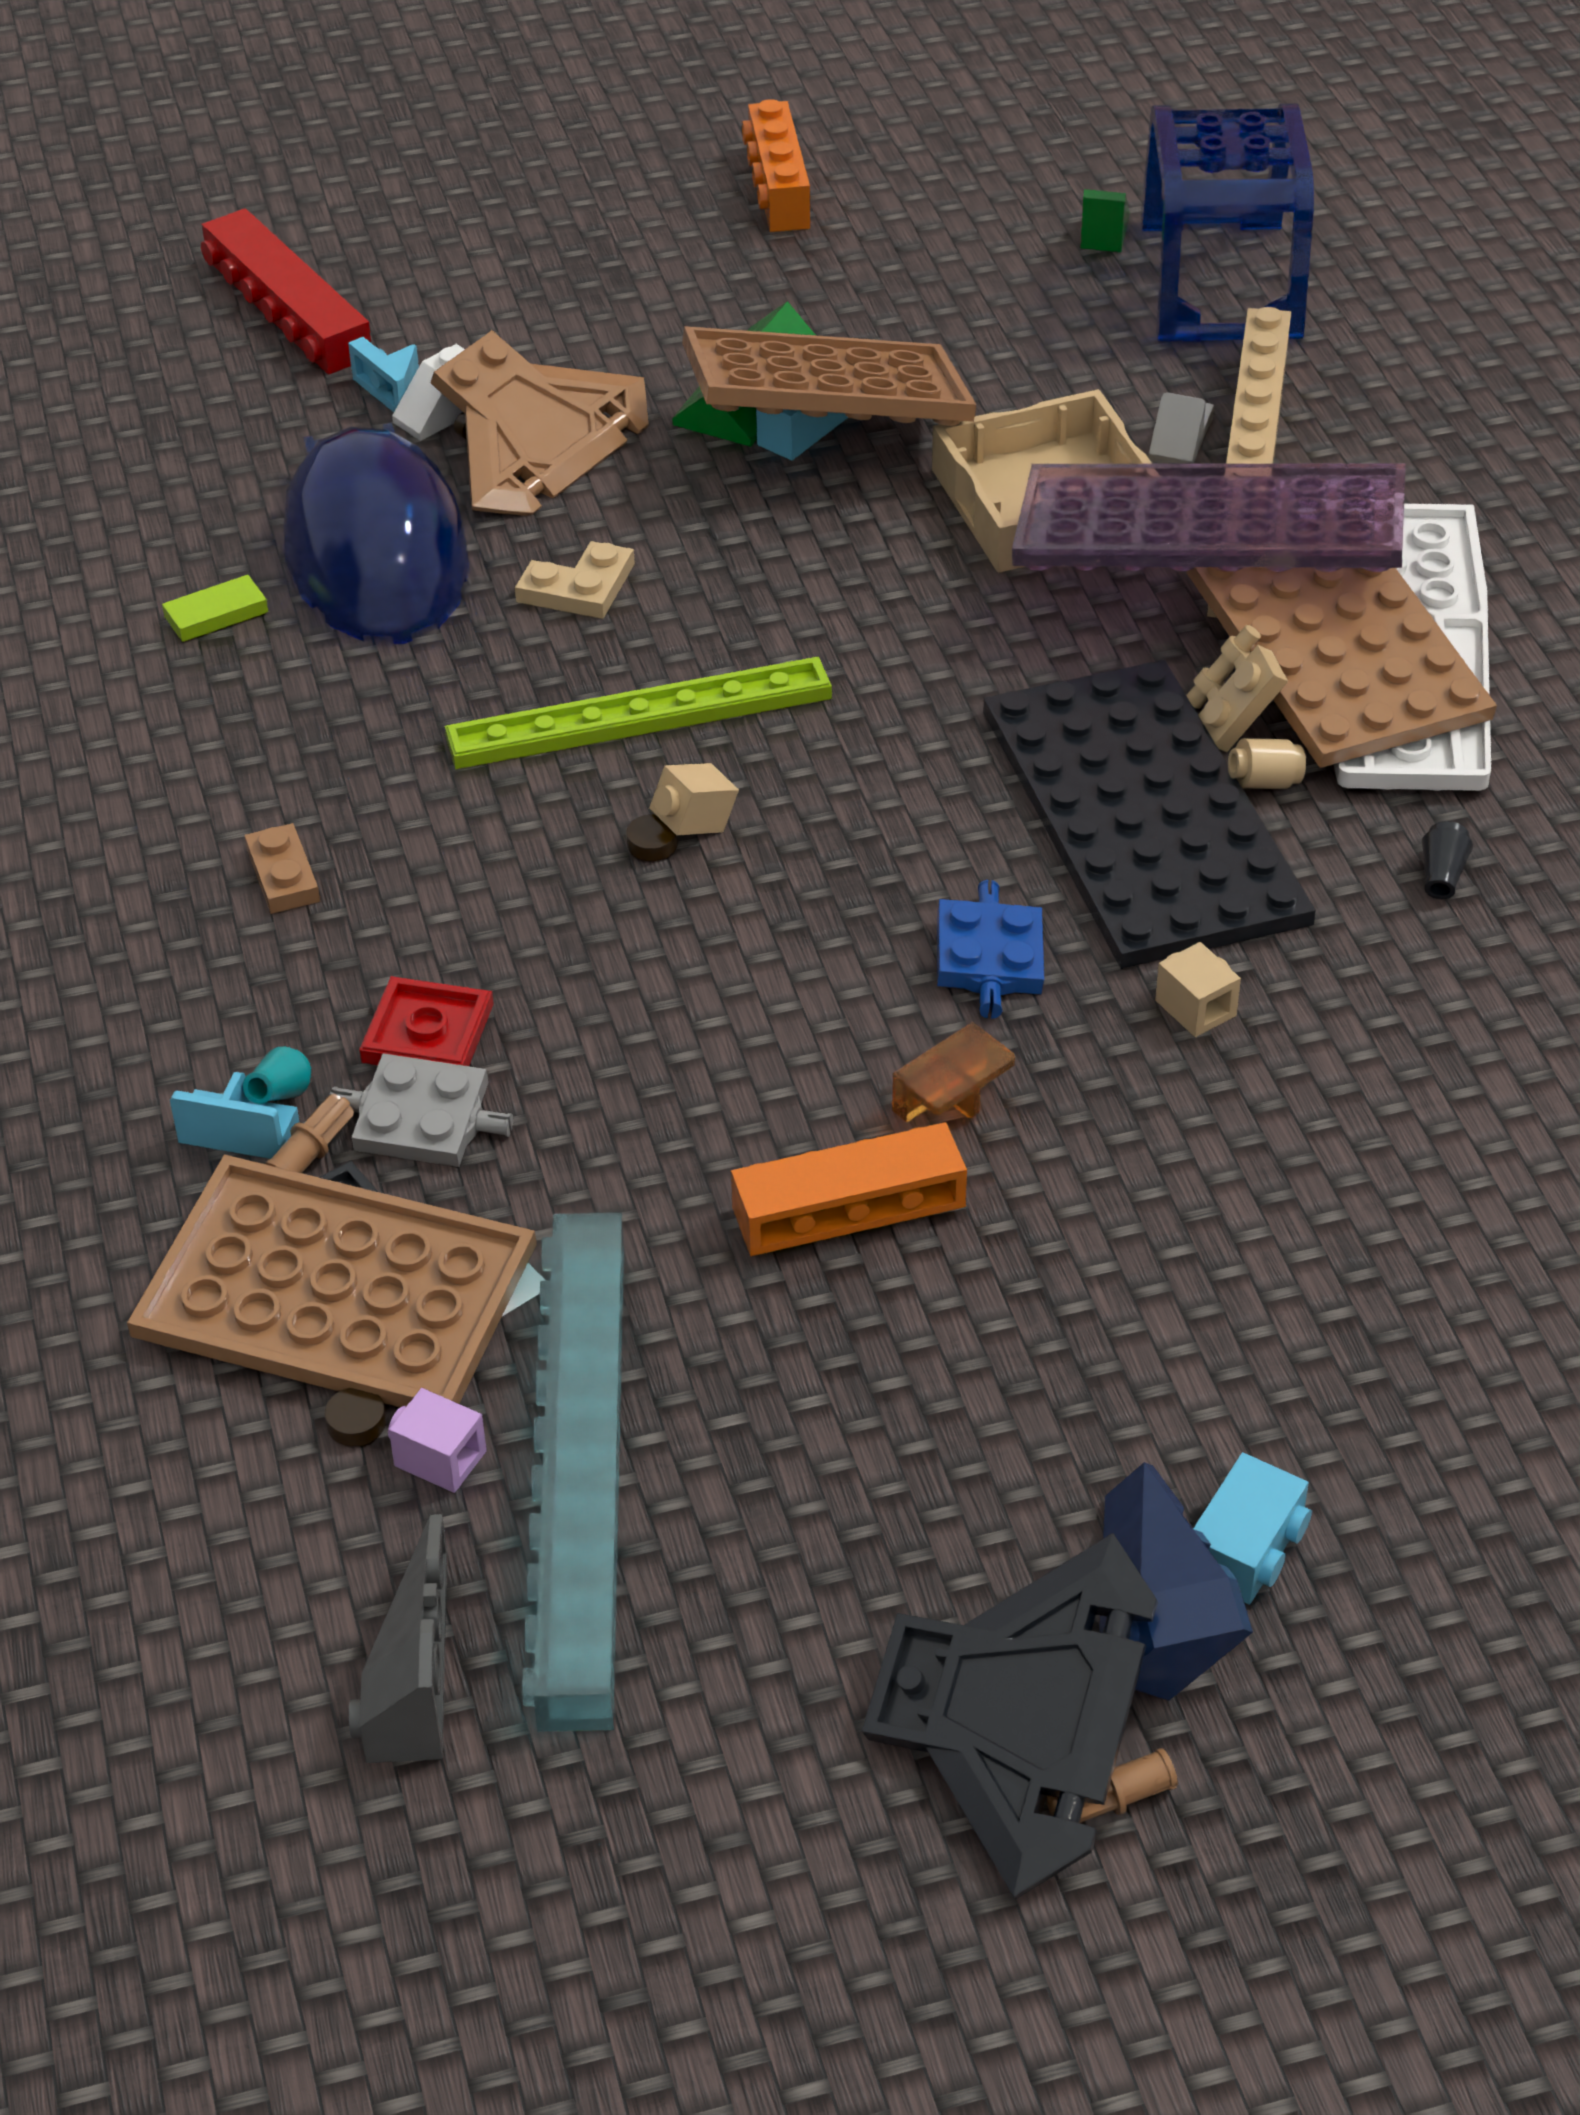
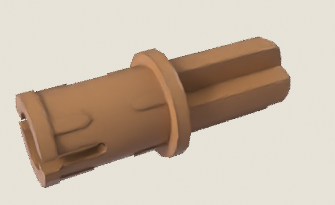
[265,1094,354,1173]
[1047,1748,1178,1823]

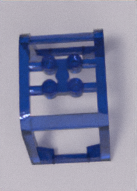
[1141,103,1314,341]

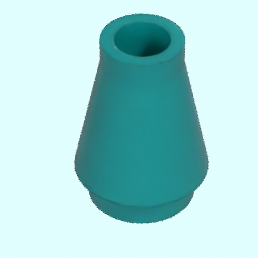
[243,1046,311,1104]

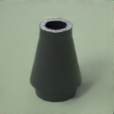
[1422,821,1473,899]

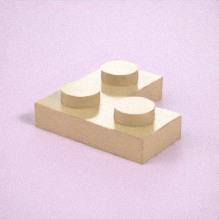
[515,541,635,619]

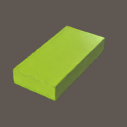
[162,575,269,642]

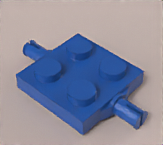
[937,880,1044,1019]

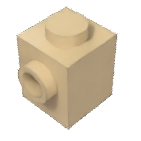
[649,763,739,835]
[1155,942,1241,1037]

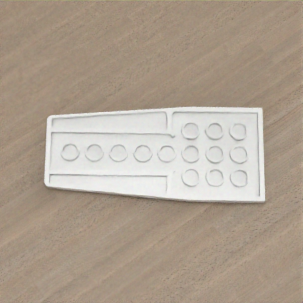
[1288,502,1491,791]

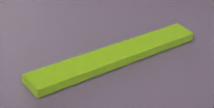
[445,657,832,769]

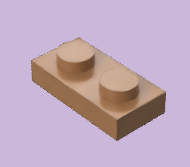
[244,823,320,914]

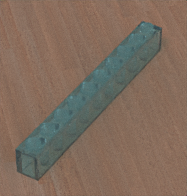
[522,1212,625,1732]

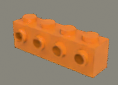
[742,99,810,232]
[731,1122,967,1256]

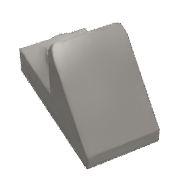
[1148,392,1214,469]

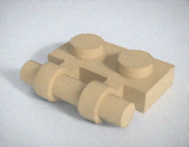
[1186,625,1288,752]

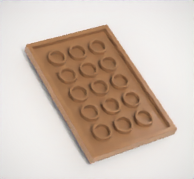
[682,326,977,426]
[1187,515,1497,768]
[127,1154,537,1407]

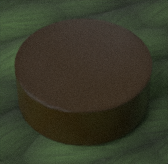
[626,814,677,861]
[325,1388,386,1446]

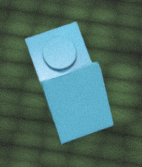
[348,337,419,412]

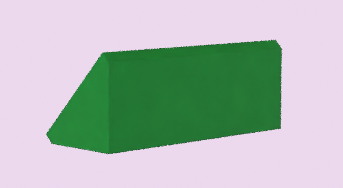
[672,301,816,447]

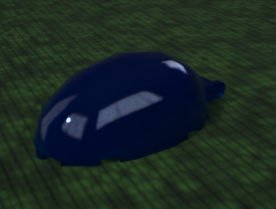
[283,423,470,644]

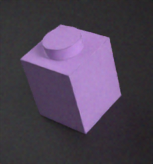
[388,1388,487,1493]

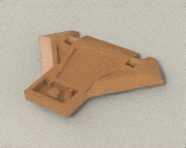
[430,331,649,516]

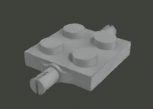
[330,1053,513,1167]

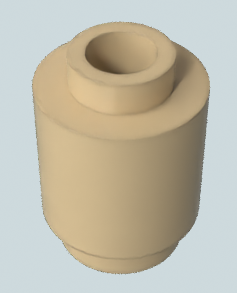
[1228,739,1306,789]

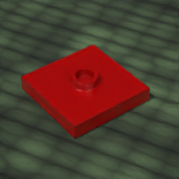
[359,976,494,1066]

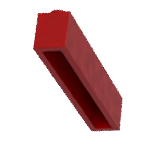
[201,208,371,375]

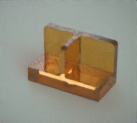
[892,1022,1015,1122]

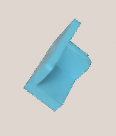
[170,1072,300,1159]

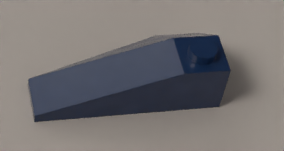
[1099,1462,1253,1701]

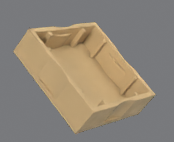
[932,389,1171,573]

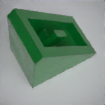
[1080,189,1130,252]

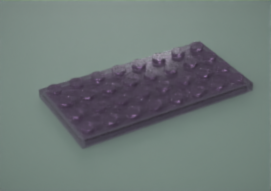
[1012,463,1406,572]

